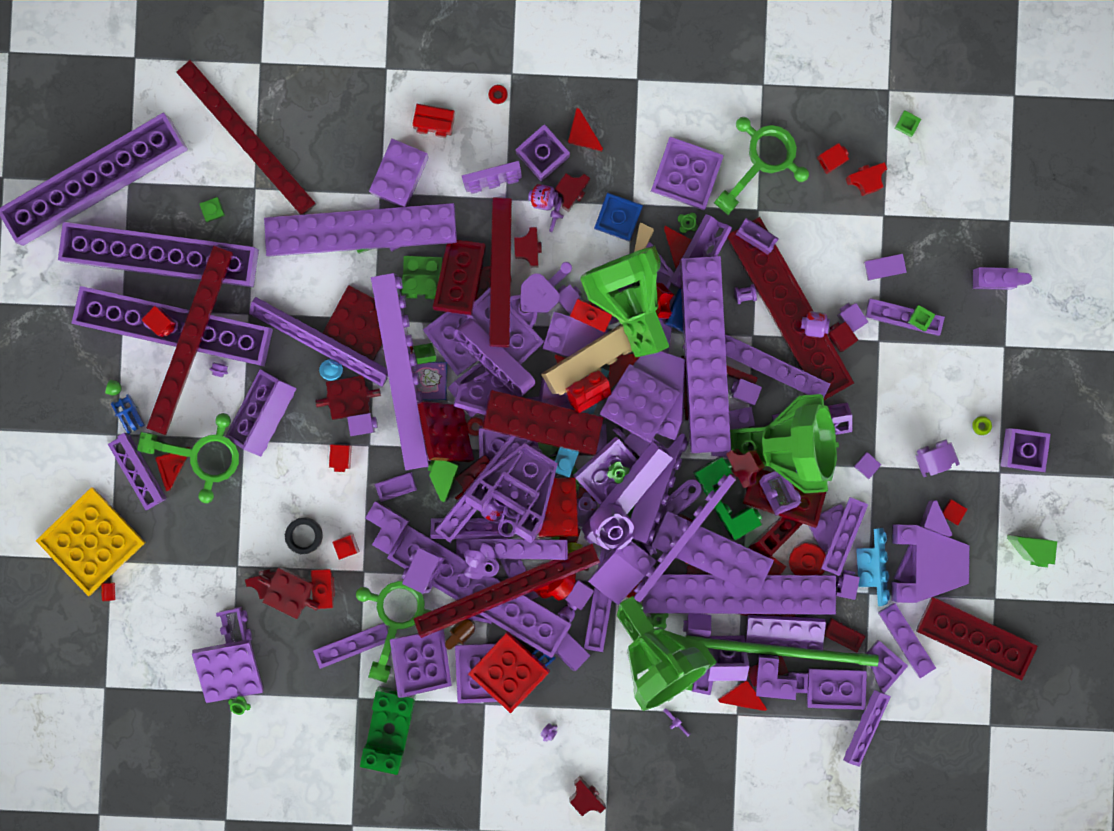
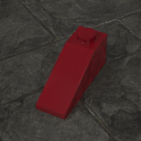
[748,517,802,558]

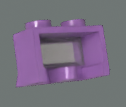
[759,471,801,516]
[216,606,252,644]

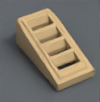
[634,223,654,252]

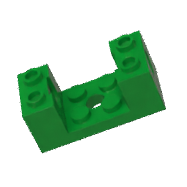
[693,457,762,540]
[360,686,416,775]

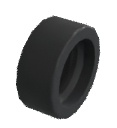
[284,518,323,555]

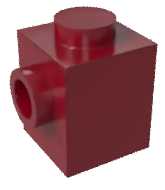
[827,321,858,352]

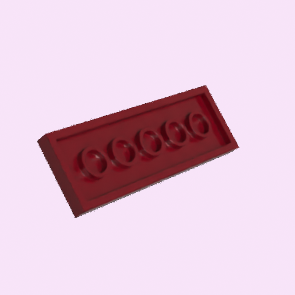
[482,390,603,456]
[916,597,1038,681]

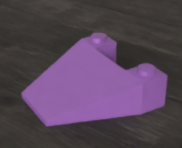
[607,351,685,440]
[466,443,558,543]
[891,524,969,603]

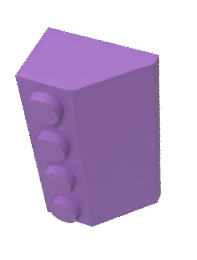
[225,369,296,457]

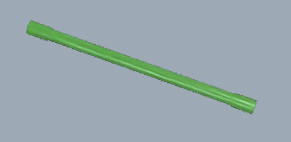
[686,635,879,666]

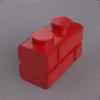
[413,104,455,138]
[566,370,612,413]

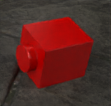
[816,143,849,174]
[142,306,176,337]
[329,444,352,472]
[332,534,360,560]

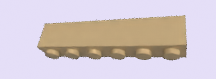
[541,324,632,395]

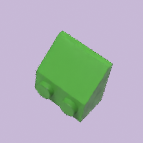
[428,460,460,502]
[1007,535,1057,568]

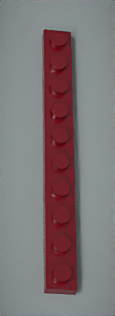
[176,60,316,215]
[146,246,233,435]
[414,544,600,638]

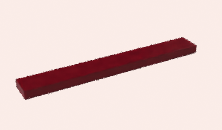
[489,197,512,347]

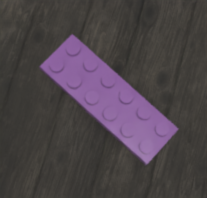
[652,511,774,596]

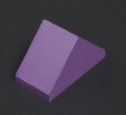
[920,499,952,537]

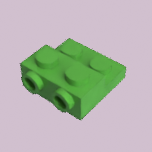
[402,256,443,299]

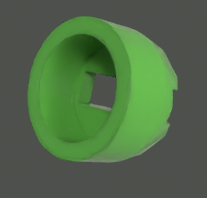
[106,379,122,396]

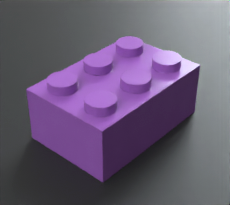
[369,139,429,207]

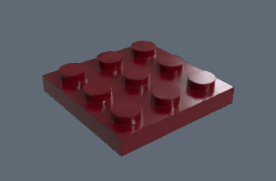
[323,285,382,361]
[417,401,474,462]

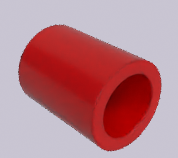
[101,582,116,601]

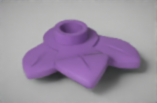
[464,543,499,579]

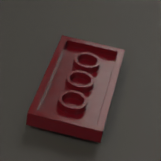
[433,240,486,315]
[743,469,826,528]

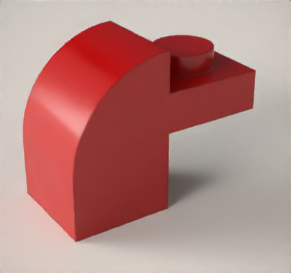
[534,573,576,601]

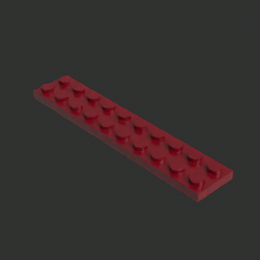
[727,217,854,400]

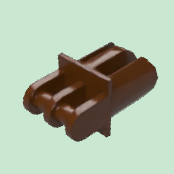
[445,619,475,649]

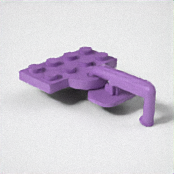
[466,262,572,365]

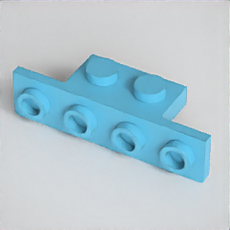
[856,528,890,606]

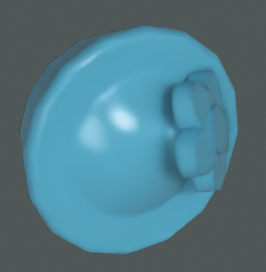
[319,359,343,381]

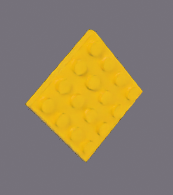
[36,487,146,596]

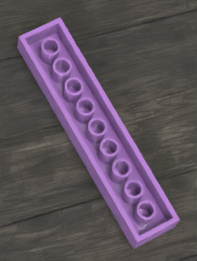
[0,112,188,246]
[58,222,259,288]
[680,256,731,453]
[371,273,432,470]
[71,286,273,367]

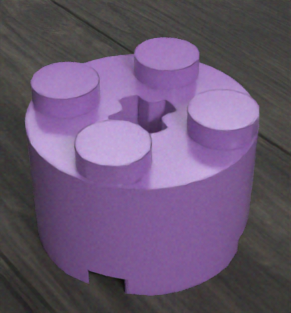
[915,439,960,477]
[590,503,634,550]

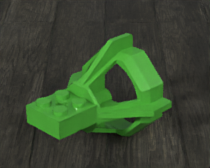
[580,245,669,357]
[730,394,839,493]
[617,596,716,711]

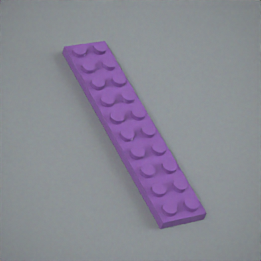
[264,203,457,257]
[387,525,572,658]
[642,574,836,614]

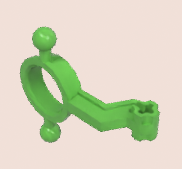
[714,117,809,215]
[137,413,239,503]
[356,581,435,683]

